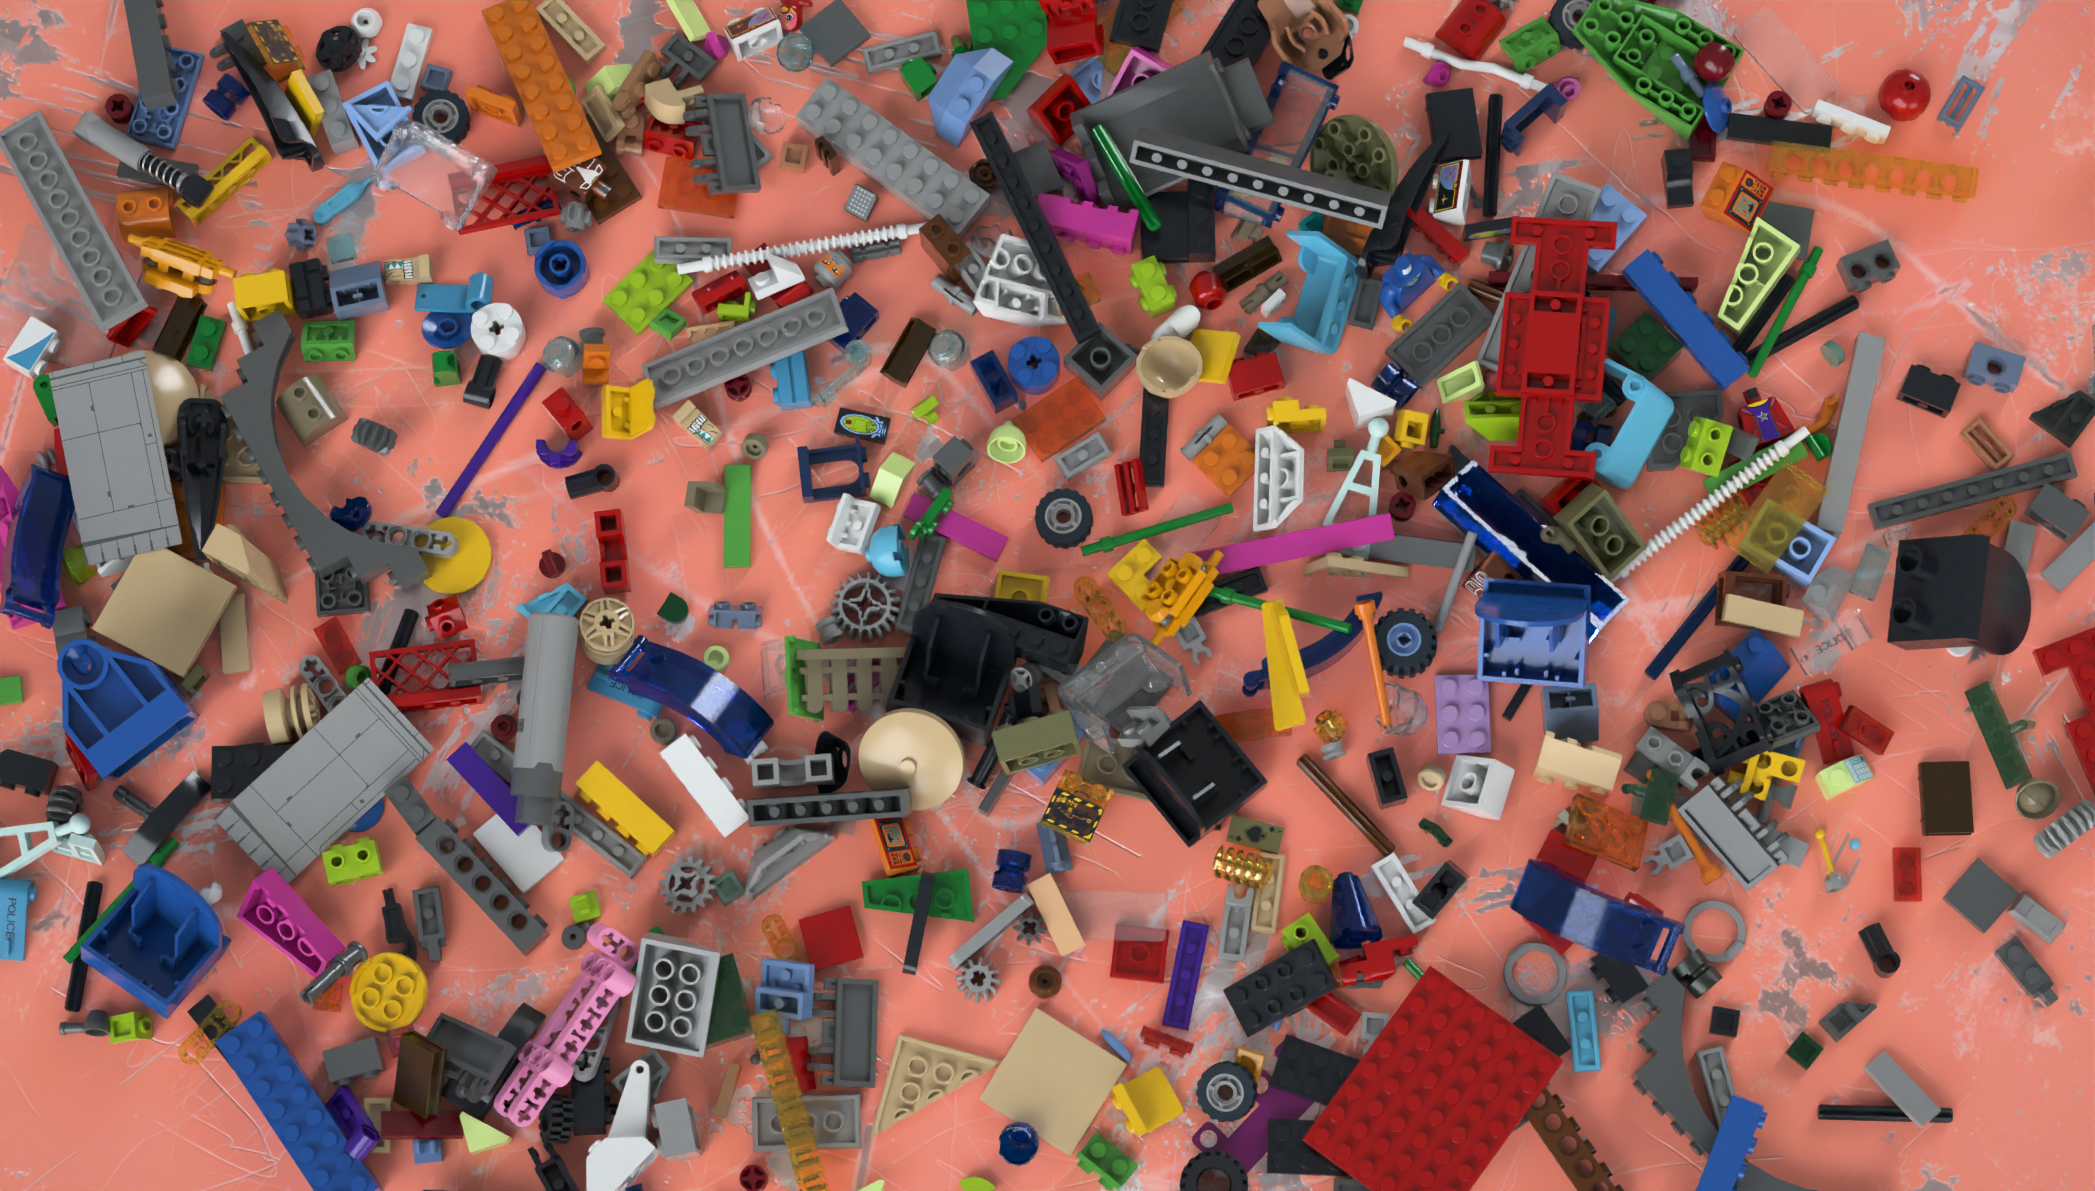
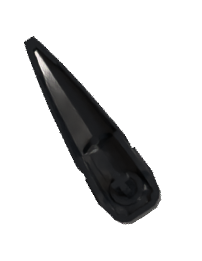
[221,32,325,172]
[1355,131,1450,280]
[177,398,228,561]

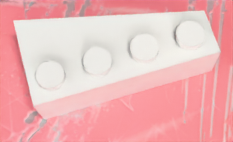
[658,733,749,837]

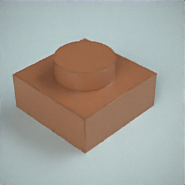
[778,141,809,173]

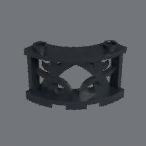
[1669,649,1775,777]

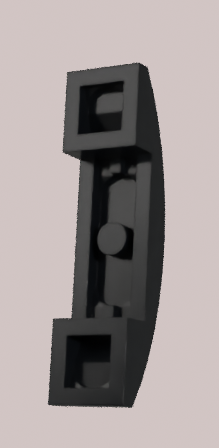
[122,770,211,865]
[480,1002,546,1105]

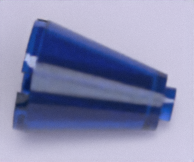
[1329,872,1383,950]

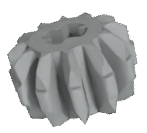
[956,957,1002,1003]

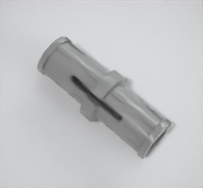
[930,274,978,317]
[1180,413,1228,461]

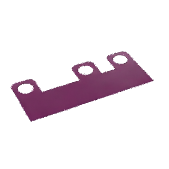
[1192,1035,1314,1173]

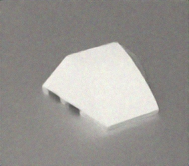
[973,234,1066,327]

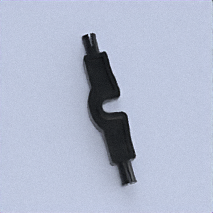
[382,888,417,961]

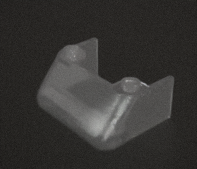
[1058,633,1192,755]

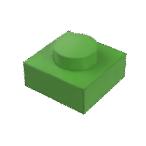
[650,307,687,341]

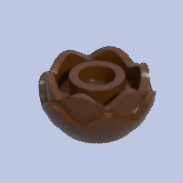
[969,159,999,191]
[1028,965,1062,999]

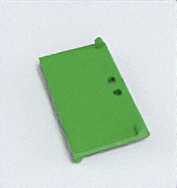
[784,635,824,723]

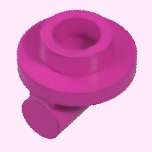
[704,31,729,60]
[1422,60,1450,88]
[1552,76,1581,101]

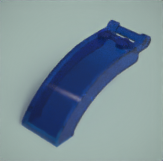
[0,463,75,629]
[1242,591,1383,697]
[608,635,774,759]
[1510,858,1686,976]

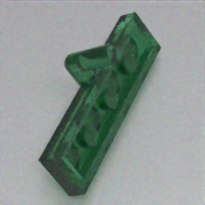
[1964,681,2036,790]

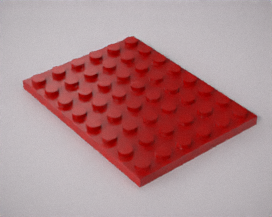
[1302,966,1564,1191]

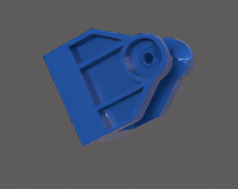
[57,639,200,781]

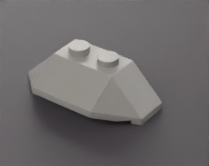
[744,826,836,902]

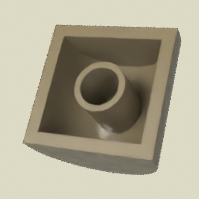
[276,375,349,447]

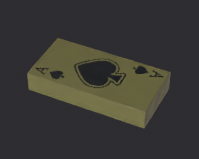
[1226,815,1284,854]

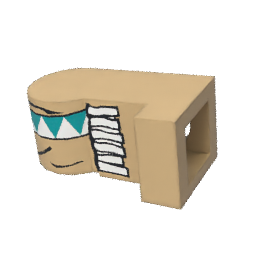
[384,254,434,286]
[672,399,723,451]

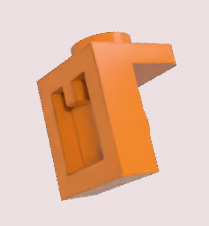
[582,344,610,384]

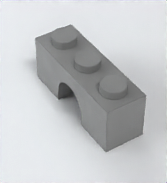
[306,69,360,156]
[751,753,836,790]

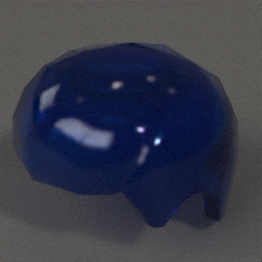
[329,496,372,532]
[999,1121,1040,1166]

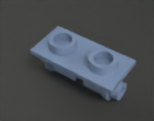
[708,601,763,630]
[1036,820,1073,874]

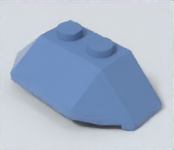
[928,48,1014,148]

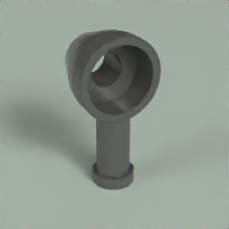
[59,1009,110,1037]

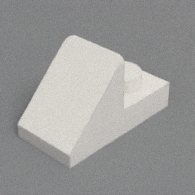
[747,254,805,300]

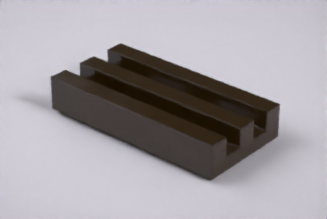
[814,136,840,176]

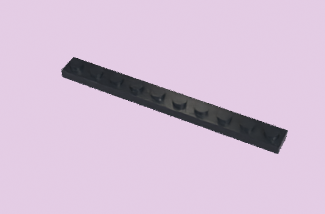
[970,111,1102,344]

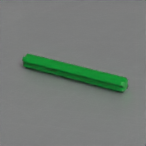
[1091,124,1162,231]

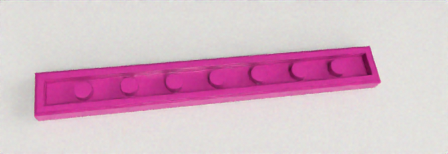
[1183,513,1395,574]

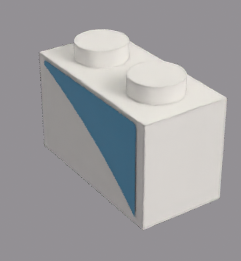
[3,316,63,380]

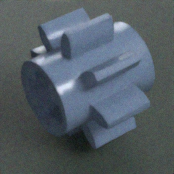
[285,219,318,251]

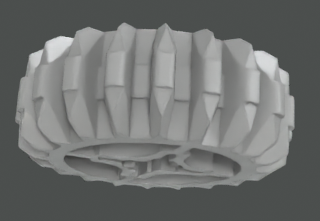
[830,571,901,642]
[2033,799,2095,858]

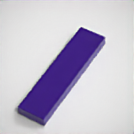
[446,742,531,837]
[1162,920,1209,1031]

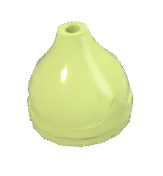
[987,420,1027,464]

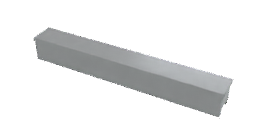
[1814,331,1886,539]

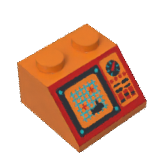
[1700,161,1775,234]
[869,817,921,878]

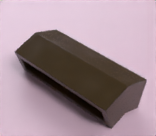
[1212,235,1283,293]
[152,296,207,362]
[880,317,937,388]

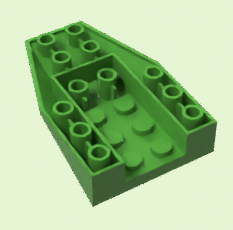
[1572,0,1745,141]

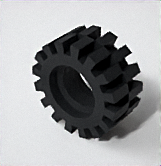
[538,1094,574,1144]

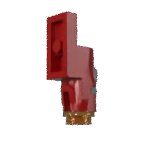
[1329,935,1418,989]

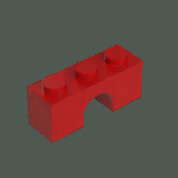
[594,509,631,595]

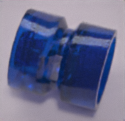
[202,73,251,122]
[1371,361,1421,410]
[1571,418,1614,451]
[992,849,1032,894]

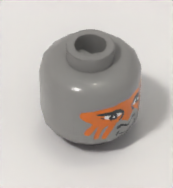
[814,250,852,289]

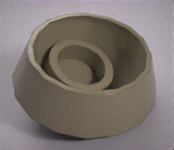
[2014,777,2061,820]

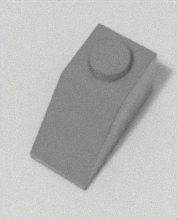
[1802,565,1856,621]

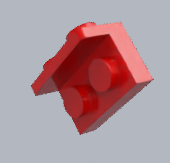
[643,114,702,161]
[692,270,749,316]

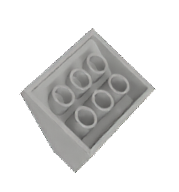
[625,932,721,1058]

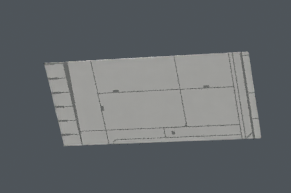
[49,351,182,566]
[214,678,435,884]

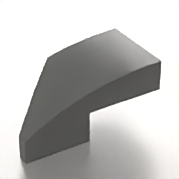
[1818,1001,1877,1043]

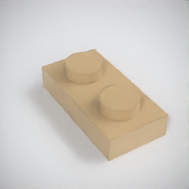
[364,1098,393,1153]

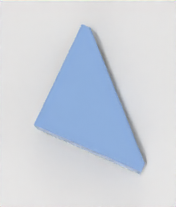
[1069,51,1105,104]
[345,103,413,142]

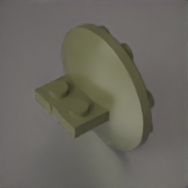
[1309,114,1399,197]

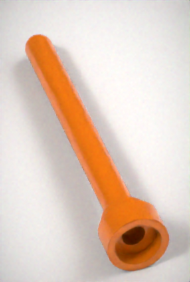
[1353,600,1392,726]
[1646,769,1724,886]

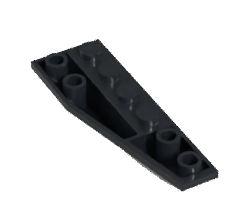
[931,593,1089,676]

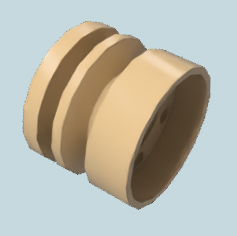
[579,597,635,665]
[262,683,321,745]

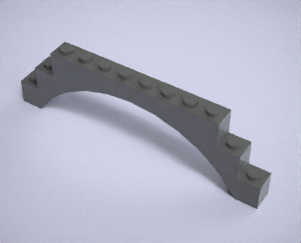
[220,309,431,592]
[1631,969,1817,1191]

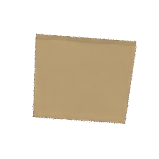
[92,548,237,679]
[979,1008,1127,1157]

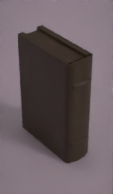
[1917,761,1974,836]
[393,1031,448,1119]

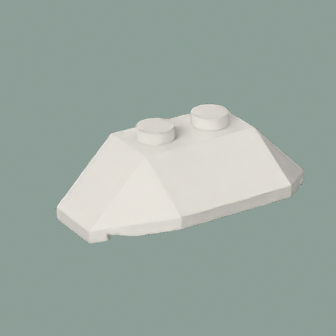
[1253,425,1304,532]

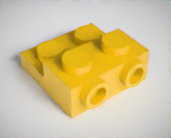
[1266,397,1327,434]

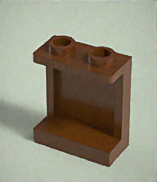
[919,214,971,285]

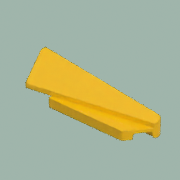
[1261,598,1310,731]

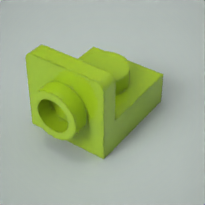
[717,291,757,323]
[108,1012,153,1044]

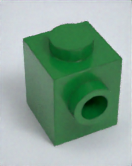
[899,56,938,102]

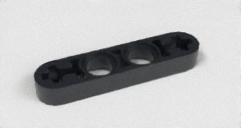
[902,871,936,975]

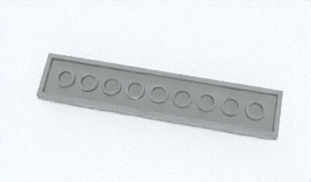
[0,109,148,333]

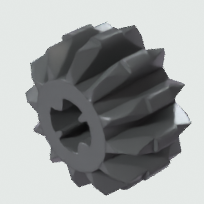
[351,418,398,455]
[46,785,84,825]

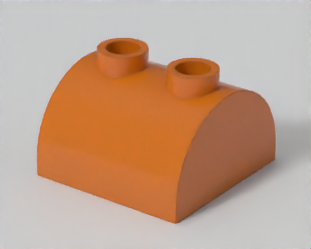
[116,186,176,243]

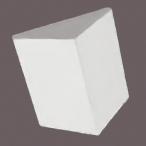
[1345,378,1397,430]

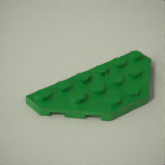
[966,0,1047,101]

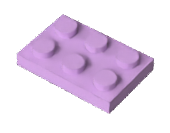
[1434,674,1491,755]

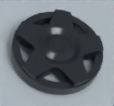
[316,26,362,72]

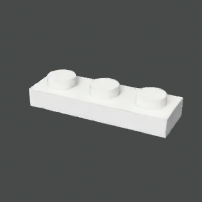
[390,23,434,102]
[1811,99,1891,144]
[1371,852,1437,935]

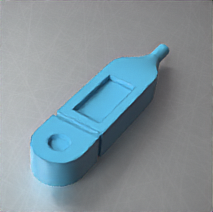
[312,177,372,226]

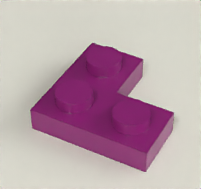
[1050,148,1101,206]

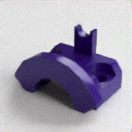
[536,439,583,469]

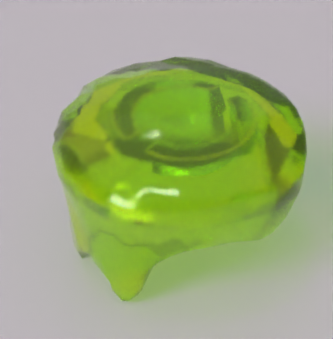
[61,543,97,587]

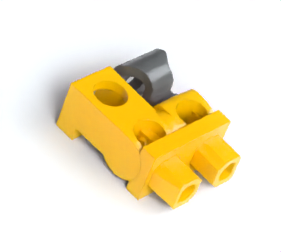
[1726,747,1806,809]

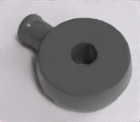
[561,921,591,950]

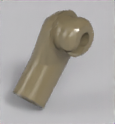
[1540,526,1578,554]

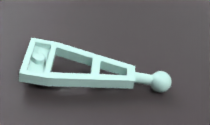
[1322,417,1389,561]
[0,813,91,878]

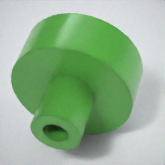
[344,665,372,691]

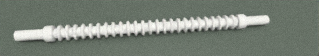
[677,222,927,275]
[1593,426,1810,593]

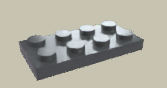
[1385,282,1494,390]

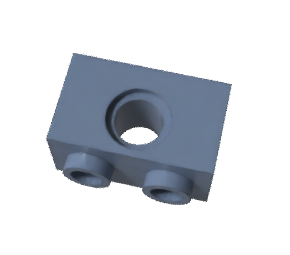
[1962,341,2026,394]

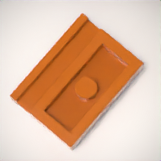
[1322,215,1373,256]

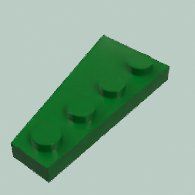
[861,869,974,922]

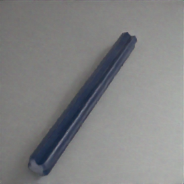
[1644,554,1750,680]

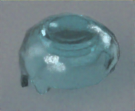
[776,33,815,72]
[928,330,970,371]
[542,336,583,377]

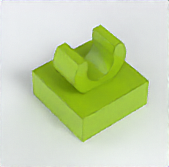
[908,395,940,425]
[569,890,602,924]

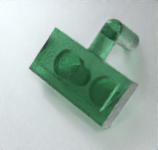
[1621,767,1680,826]

